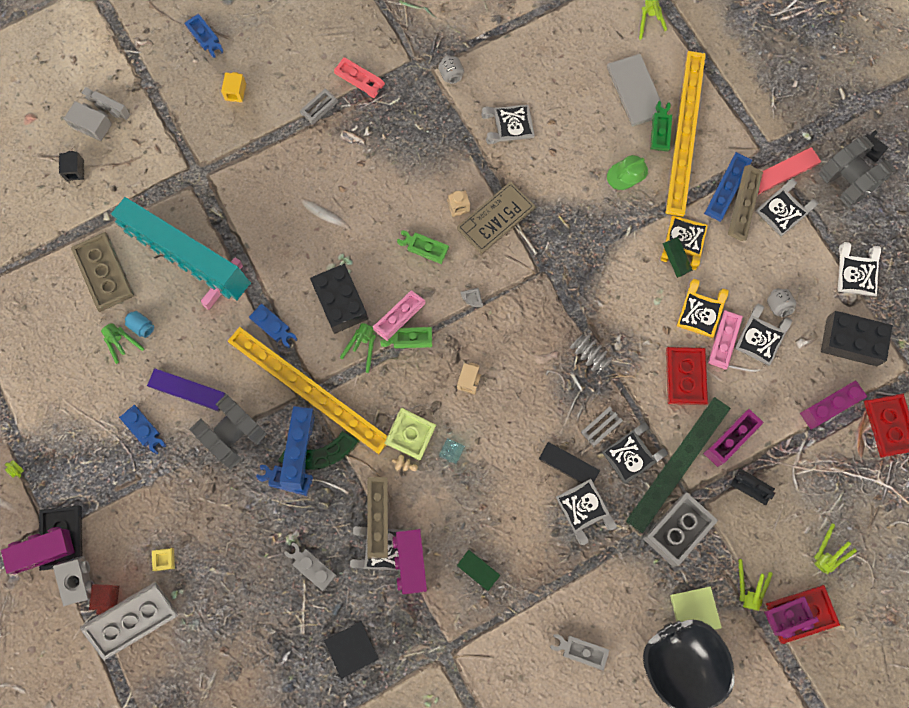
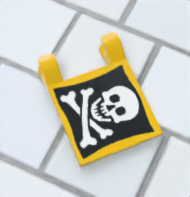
[660,215,708,270]
[677,279,729,339]

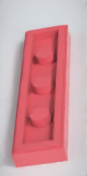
[758,147,821,195]

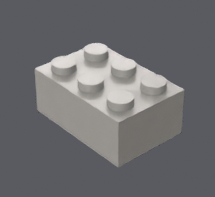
[643,492,718,567]

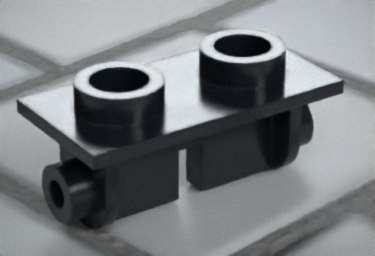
[730,468,775,506]

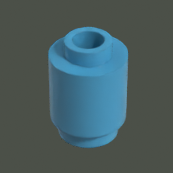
[125,311,154,338]

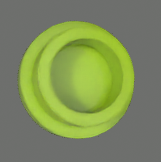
[5,460,24,478]

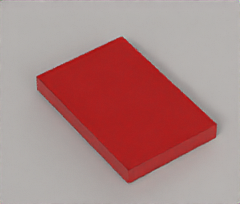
[666,347,708,405]
[864,393,909,458]
[765,585,840,644]

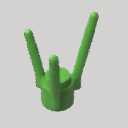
[101,323,144,364]
[340,323,376,373]

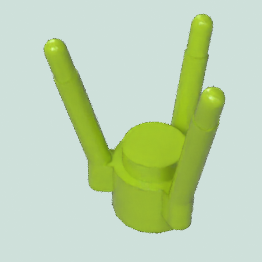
[639,0,667,40]
[814,523,857,574]
[739,559,773,611]

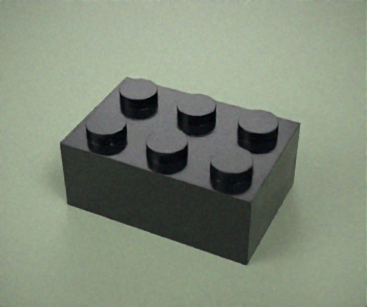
[310,263,369,334]
[821,310,893,367]

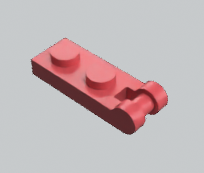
[334,57,385,98]

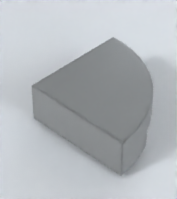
[460,288,483,307]

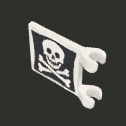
[838,242,881,296]

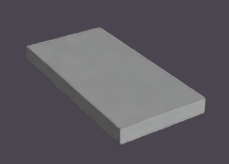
[607,54,664,127]
[80,582,178,660]

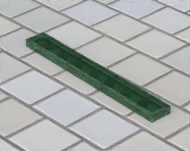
[625,397,731,534]

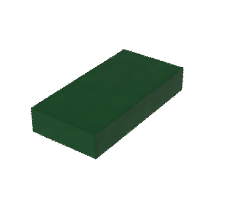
[662,236,693,278]
[456,550,501,591]

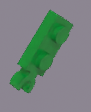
[650,101,672,152]

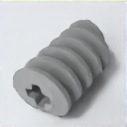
[570,334,613,375]

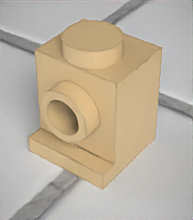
[447,191,470,217]
[457,363,481,395]

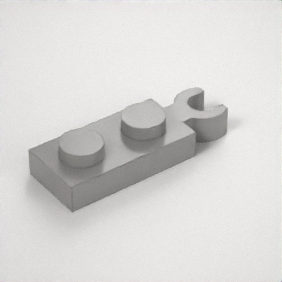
[81,87,130,120]
[284,543,337,591]
[550,634,609,670]

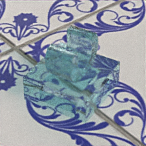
[439,438,465,465]

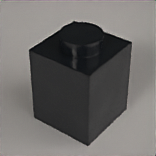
[59,151,84,181]

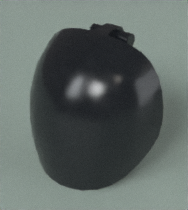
[643,620,735,708]

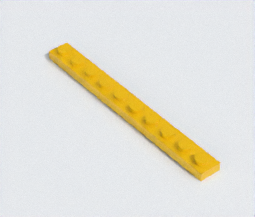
[665,51,706,216]
[227,327,388,455]

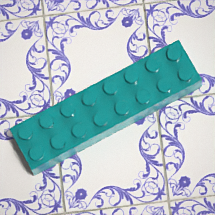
[111,197,251,301]

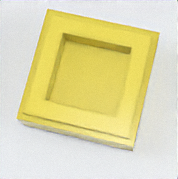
[152,548,175,571]

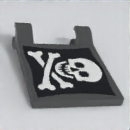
[602,422,668,484]

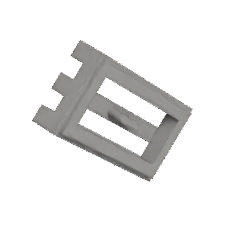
[300,88,338,125]
[581,407,623,447]

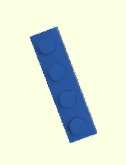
[704,152,752,222]

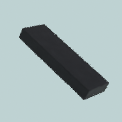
[538,442,600,483]

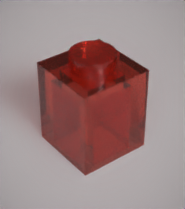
[89,584,120,615]

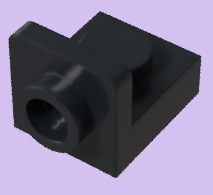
[865,130,889,163]

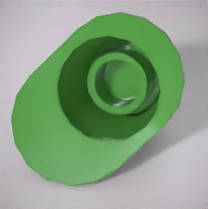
[607,155,648,190]

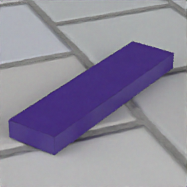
[147,368,226,412]

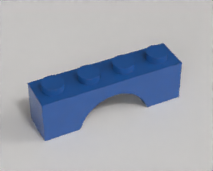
[279,406,315,491]

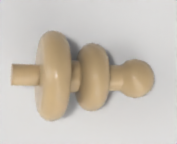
[392,455,418,471]

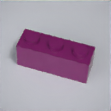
[800,380,868,430]
[703,409,764,467]
[1,527,75,575]
[392,529,427,595]

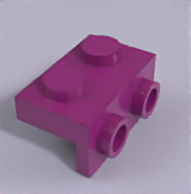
[764,597,819,639]

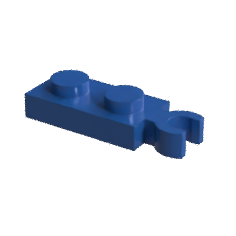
[184,14,223,58]
[249,303,297,348]
[119,405,166,454]
[256,465,313,496]

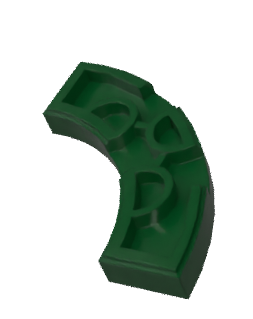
[278,431,360,470]

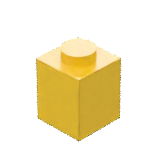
[221,72,246,102]

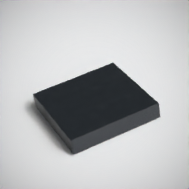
[324,621,379,679]

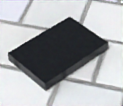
[39,505,83,571]

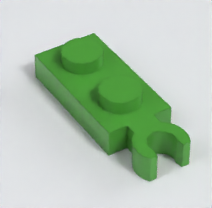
[397,230,449,264]
[380,327,432,349]

